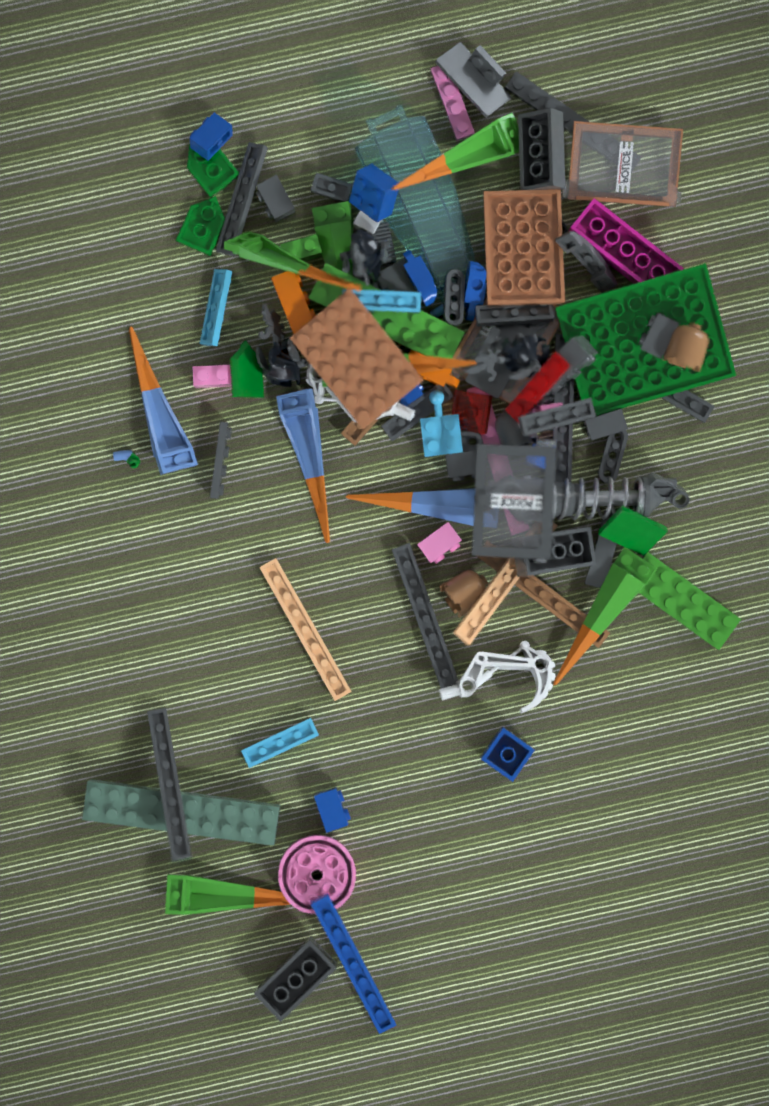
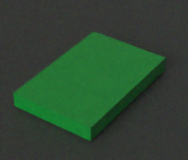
[598,506,668,556]

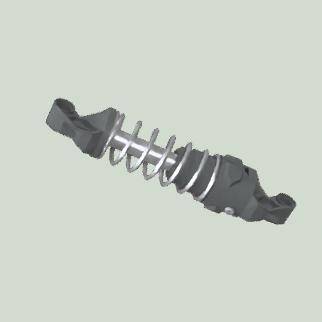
[474,473,690,524]

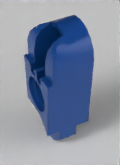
[402,250,437,307]
[464,261,487,321]

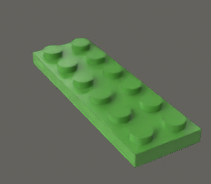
[639,552,741,650]

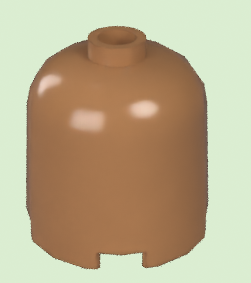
[663,323,709,372]
[439,570,488,618]

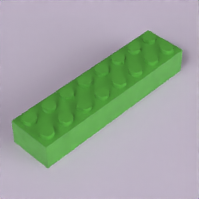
[309,263,465,359]

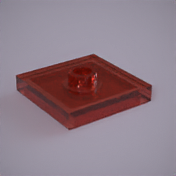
[452,390,492,434]

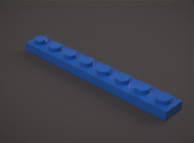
[310,893,396,1034]

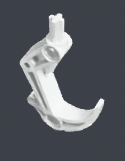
[306,363,415,423]
[439,641,556,713]

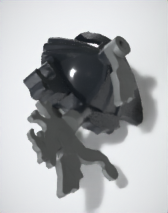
[340,229,390,286]
[256,304,308,387]
[464,333,550,382]

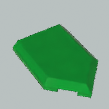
[187,143,239,198]
[176,196,225,256]
[230,340,264,398]

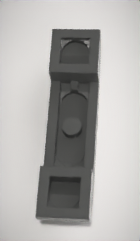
[555,231,617,293]
[584,510,617,588]

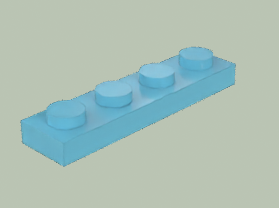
[200,269,232,346]
[342,289,421,312]
[241,718,319,768]

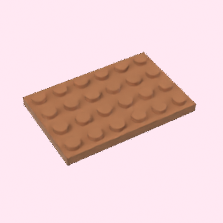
[483,189,565,305]
[290,289,424,429]

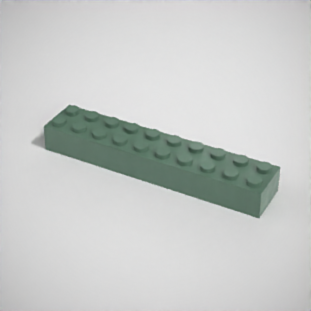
[82,779,280,846]

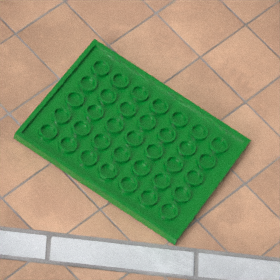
[555,263,737,416]

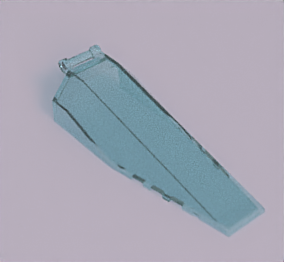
[355,104,486,317]

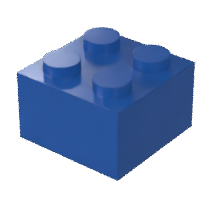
[349,163,399,222]
[480,727,535,782]

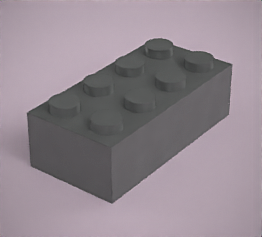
[518,108,565,190]
[517,336,598,406]
[512,527,596,577]
[254,936,337,1022]

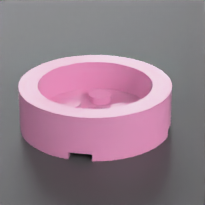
[278,835,356,914]

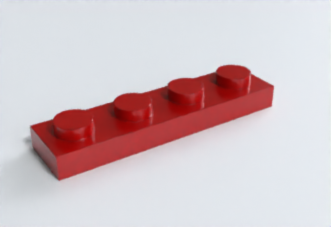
[505,352,571,423]

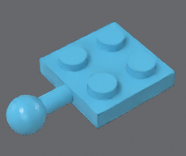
[420,390,463,457]

